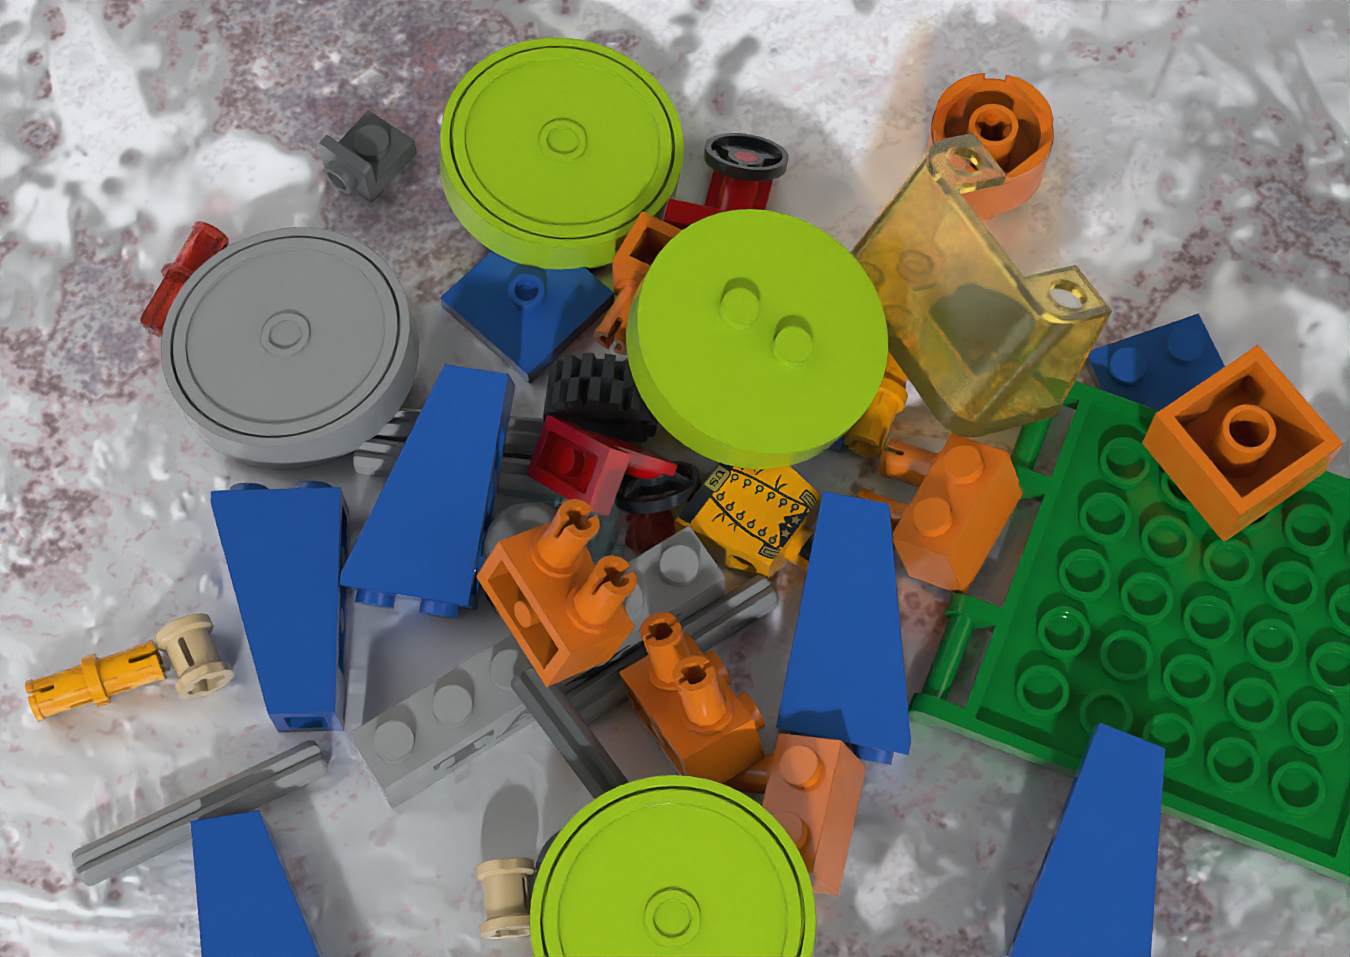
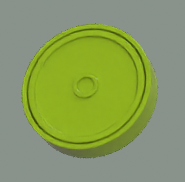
[439,37,684,270]
[626,209,888,470]
[530,775,817,957]

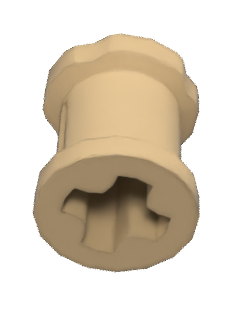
[154,613,235,700]
[474,858,535,940]

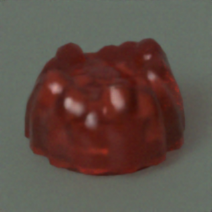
[624,510,675,556]

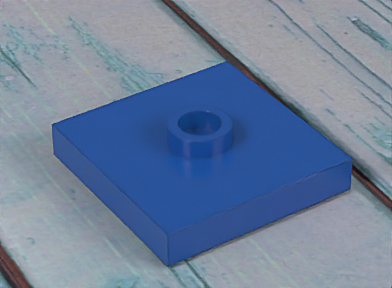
[440,250,615,383]

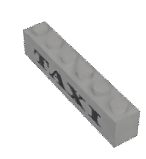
[349,526,725,809]

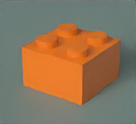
[1142,345,1343,542]

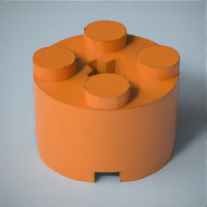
[924,73,1054,220]

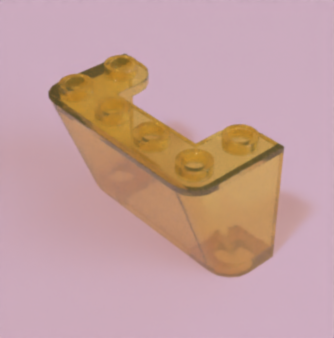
[850,133,1112,437]

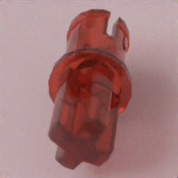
[140,221,229,338]

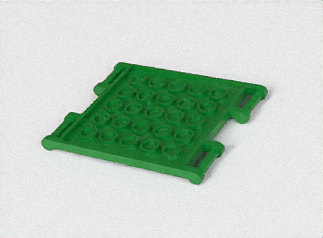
[908,371,1350,885]

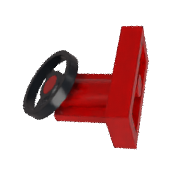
[663,133,789,230]
[526,415,702,517]

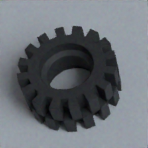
[543,353,658,444]

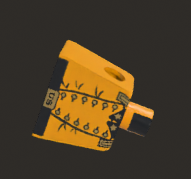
[675,462,821,582]

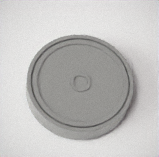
[161,227,419,470]

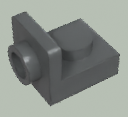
[318,110,417,203]

